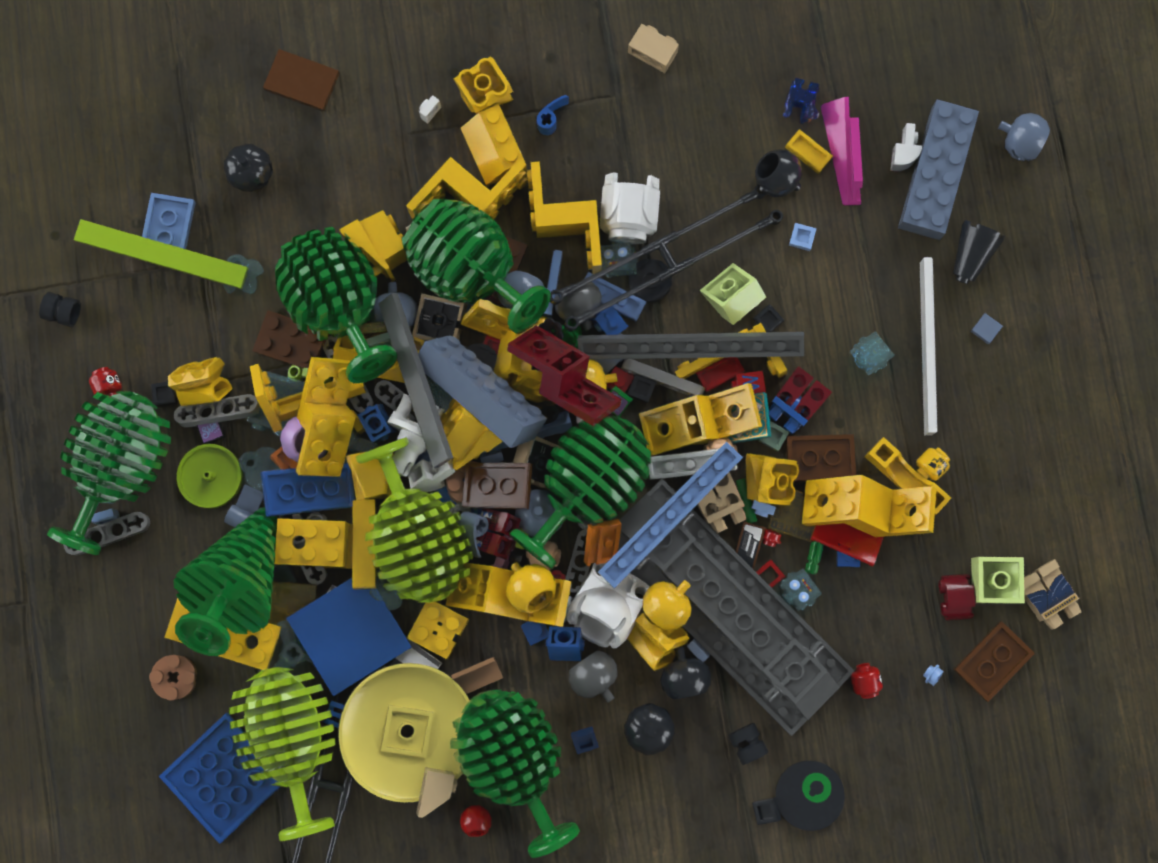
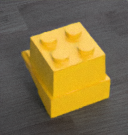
[339,210,407,282]
[440,398,503,470]

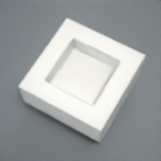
[419,95,441,124]

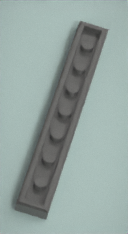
[379,293,453,468]

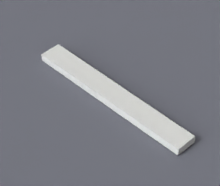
[920,257,937,436]

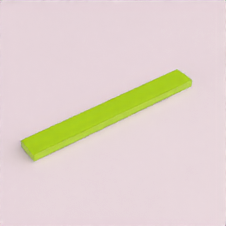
[74,219,249,289]

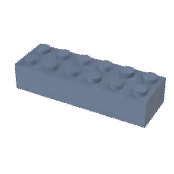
[898,99,979,240]
[418,335,547,448]

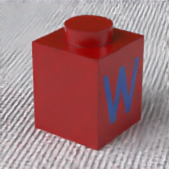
[731,371,766,394]

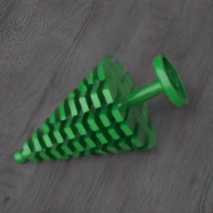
[174,506,278,656]

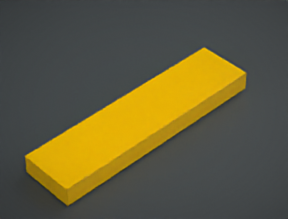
[352,499,376,590]

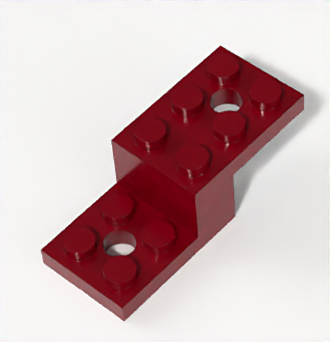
[507,325,622,426]

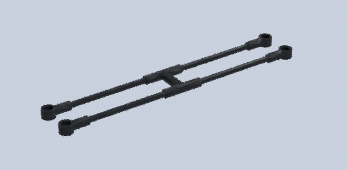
[550,186,783,332]
[292,665,385,863]

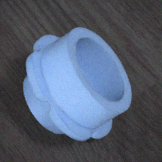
[923,664,944,686]

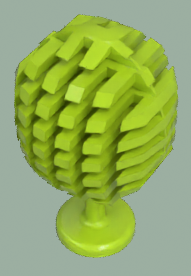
[355,437,473,603]
[229,667,335,841]

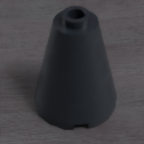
[953,220,1005,284]

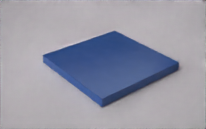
[286,578,412,696]
[159,712,281,844]

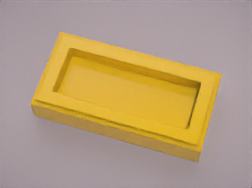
[785,129,833,174]

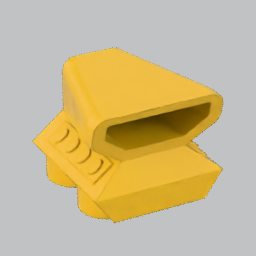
[453,56,513,114]
[168,357,232,406]
[346,452,394,500]
[746,453,799,505]
[627,612,689,671]

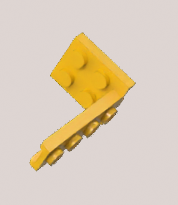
[675,323,787,379]
[250,364,366,432]

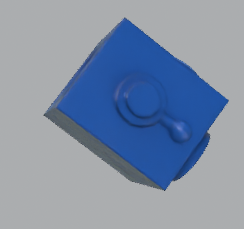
[591,306,628,335]
[357,404,397,443]
[546,627,585,661]

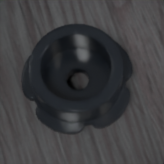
[509,548,527,567]

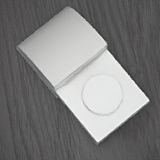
[891,123,922,171]
[408,459,455,492]

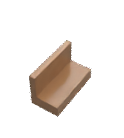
[451,657,503,694]

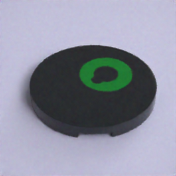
[775,760,845,831]

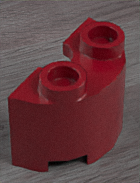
[938,574,975,621]

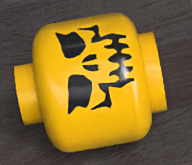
[916,447,950,481]

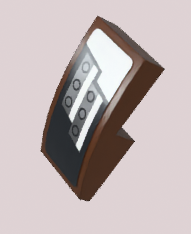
[735,522,766,570]

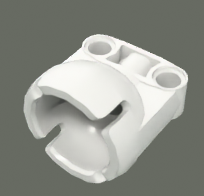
[567,563,650,648]

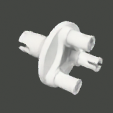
[387,394,445,477]

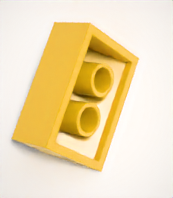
[461,104,525,187]

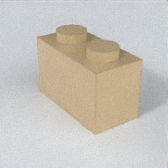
[628,24,679,73]

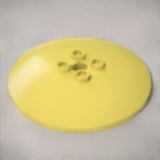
[338,663,470,802]

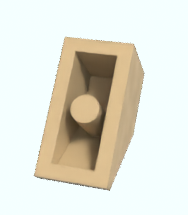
[416,767,457,818]

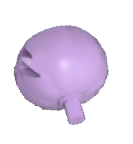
[280,417,327,463]

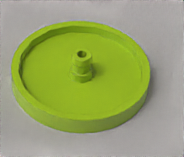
[177,444,243,509]

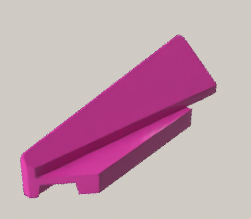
[821,97,863,206]

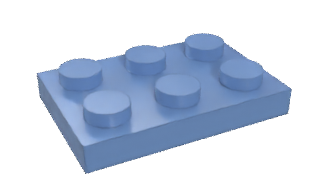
[142,193,196,249]

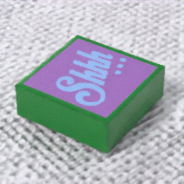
[610,386,633,417]

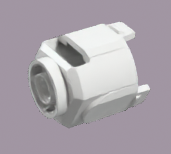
[600,172,660,244]

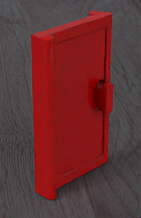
[810,505,883,567]

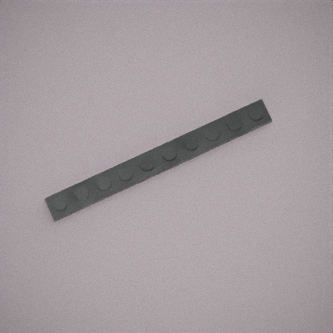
[577,332,804,359]

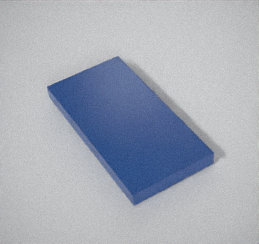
[261,463,355,517]

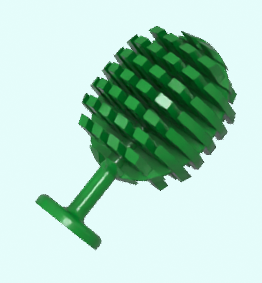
[402,199,551,334]
[275,227,398,383]
[47,391,171,555]
[509,415,651,569]
[450,689,580,858]

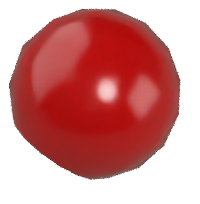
[460,805,492,837]

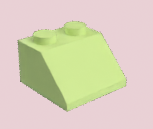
[700,263,766,325]
[971,557,1025,604]

